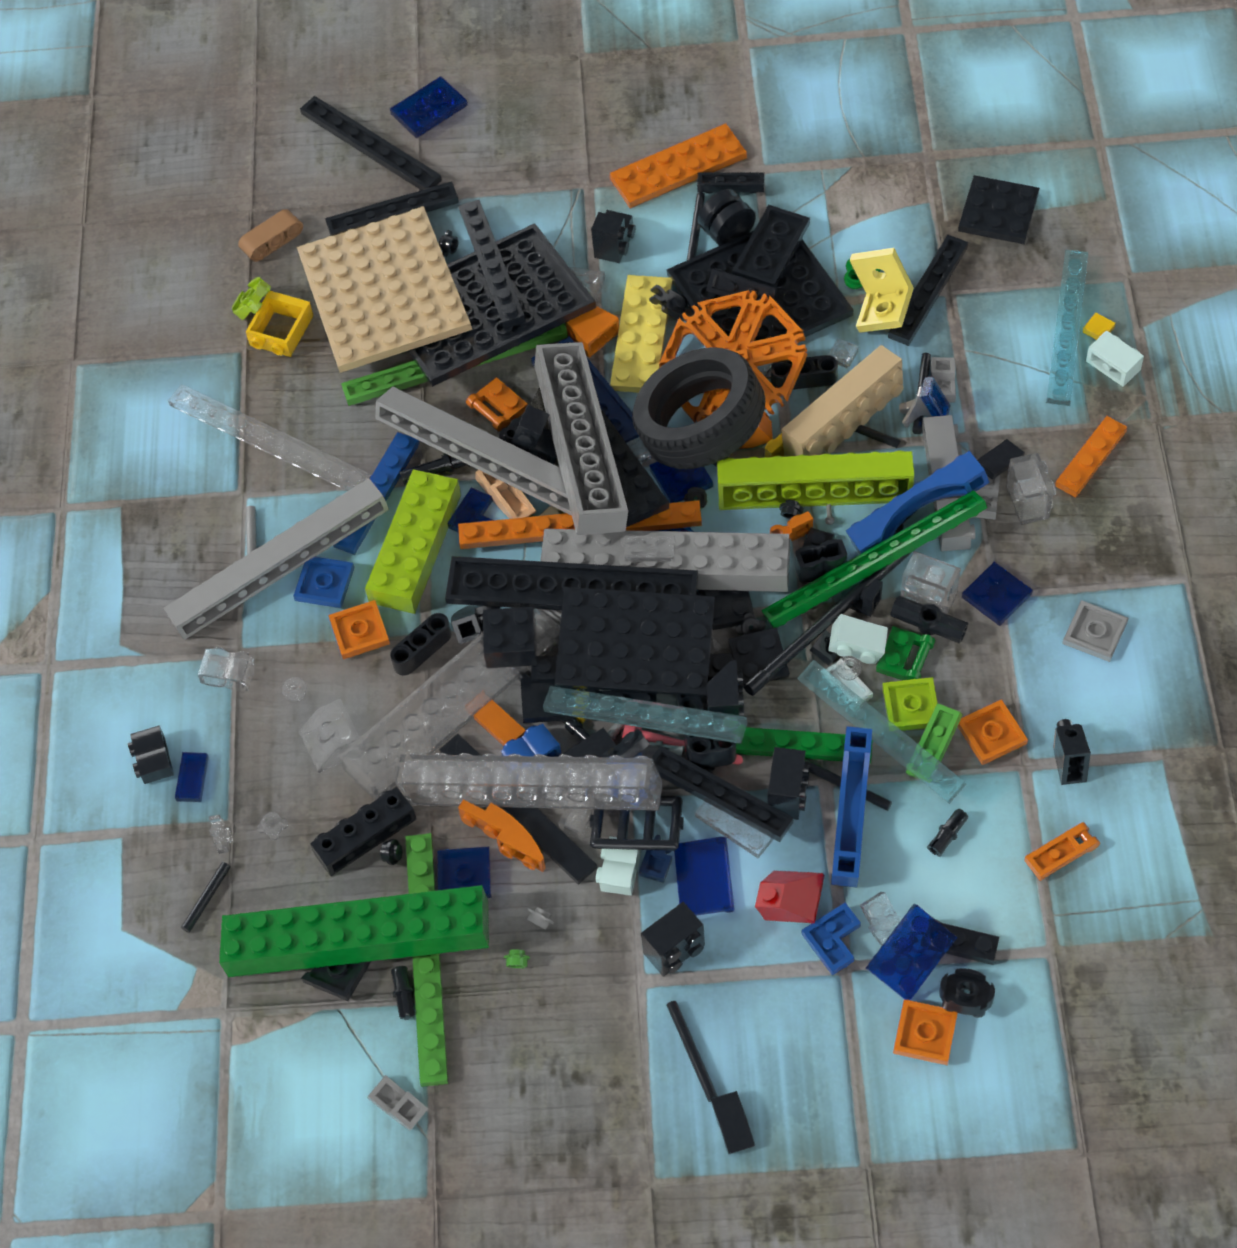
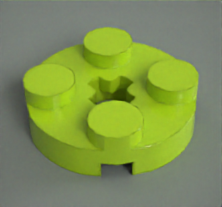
[232,277,271,320]

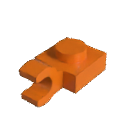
[770,511,813,541]

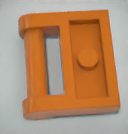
[466,377,528,431]

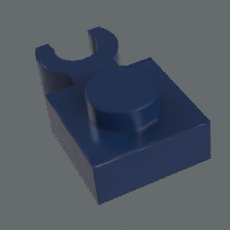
[639,834,672,883]

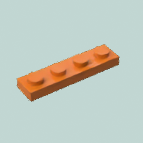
[1055,416,1127,498]

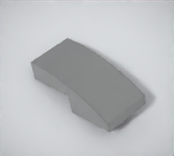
[931,358,956,402]
[975,475,1000,520]
[367,1075,428,1131]

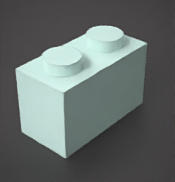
[1086,330,1144,387]
[828,614,888,664]

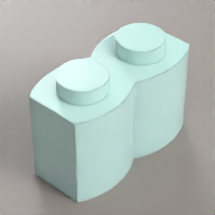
[596,836,641,896]

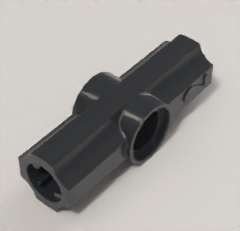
[890,596,969,644]

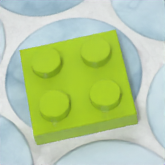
[882,677,938,732]

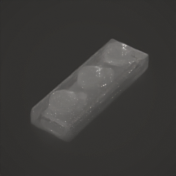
[695,801,774,859]

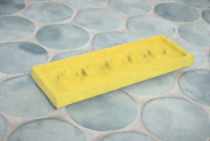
[610,275,673,393]

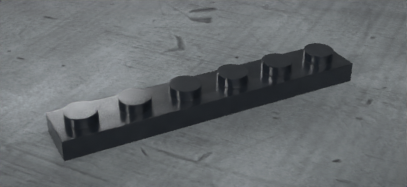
[325,181,459,236]
[888,235,968,346]
[646,746,794,842]

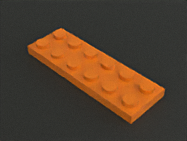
[609,123,747,208]

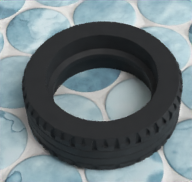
[632,347,766,469]

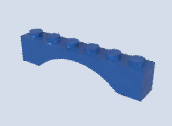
[845,450,990,554]
[831,726,873,888]

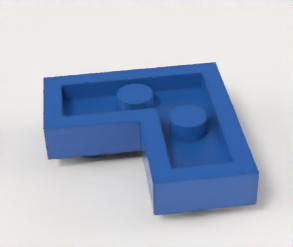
[801,902,861,975]

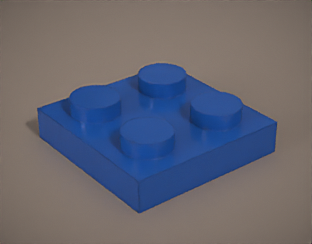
[293,557,355,608]

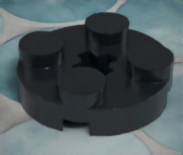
[939,968,995,1018]

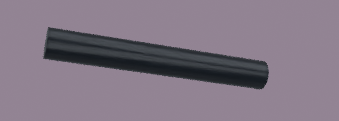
[181,862,231,933]

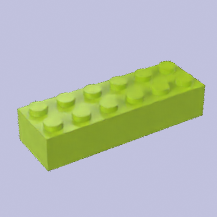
[365,470,461,614]

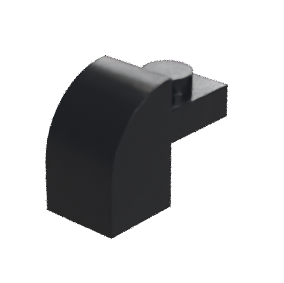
[451,605,502,645]

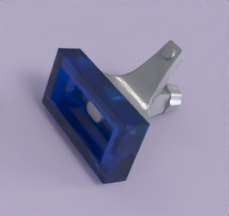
[899,377,951,428]

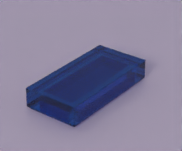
[175,752,209,802]

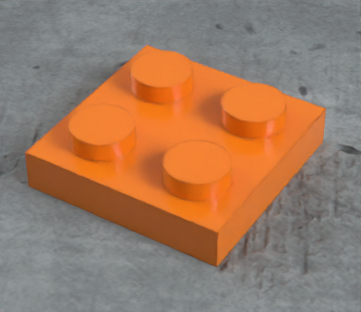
[328,600,390,660]
[957,699,1028,765]
[893,999,958,1066]

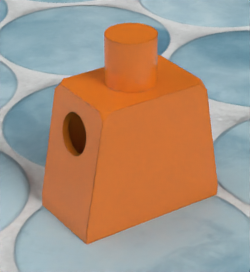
[566,306,619,358]

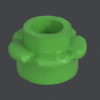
[504,950,530,968]

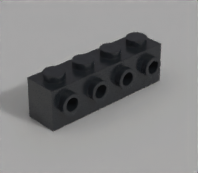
[310,786,417,877]

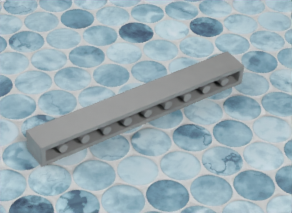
[376,387,572,516]
[163,478,389,640]

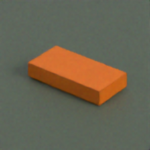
[473,700,526,746]

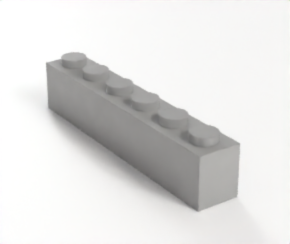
[922,415,975,551]

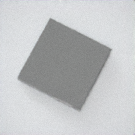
[1062,600,1129,662]

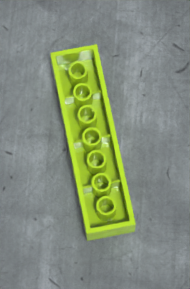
[717,450,914,510]

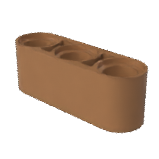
[238,209,303,262]

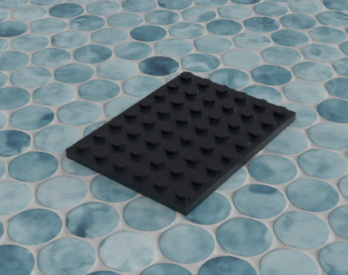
[408,223,597,387]

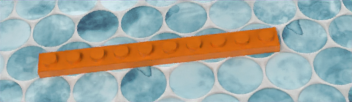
[458,500,702,549]

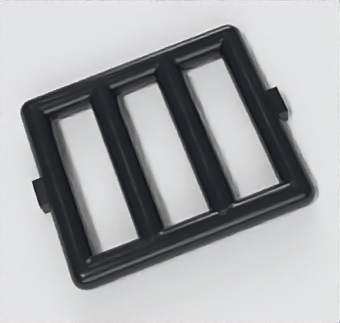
[589,794,684,851]

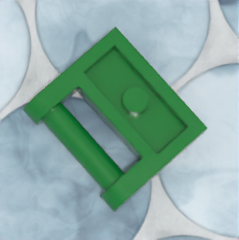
[876,626,936,681]

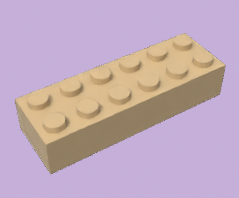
[781,345,903,457]

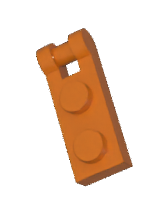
[1024,822,1101,881]

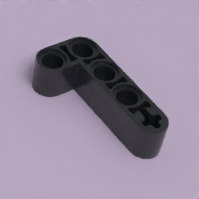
[676,695,737,769]

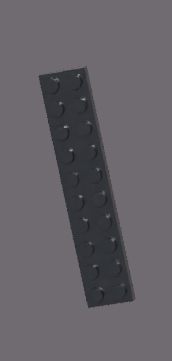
[445,556,698,610]

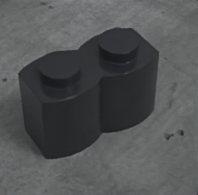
[795,539,847,582]
[128,725,174,784]

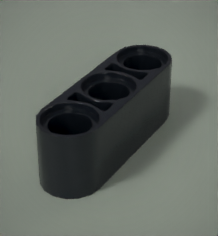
[770,355,838,390]
[390,613,452,676]

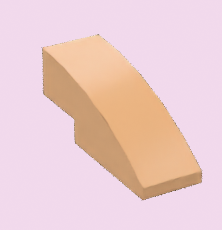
[475,470,536,519]

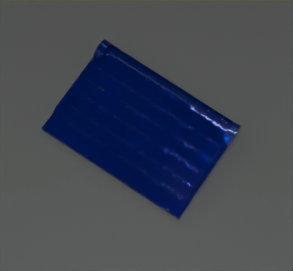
[674,836,735,916]

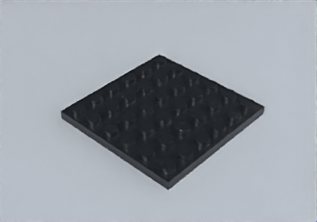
[667,231,854,341]

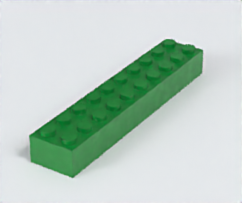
[219,885,489,977]

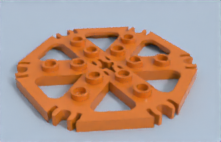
[659,290,808,423]

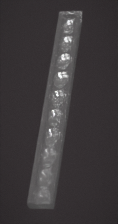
[168,384,372,491]

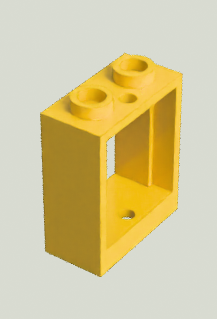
[246,291,314,357]

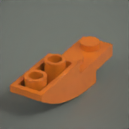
[458,799,546,872]

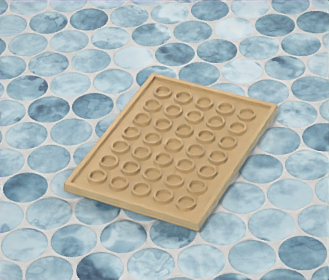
[297,206,472,373]

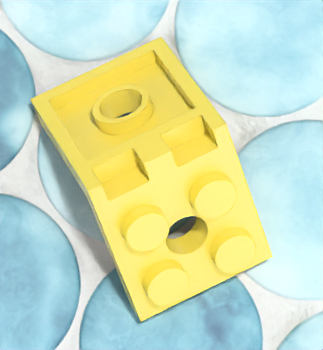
[850,248,914,333]

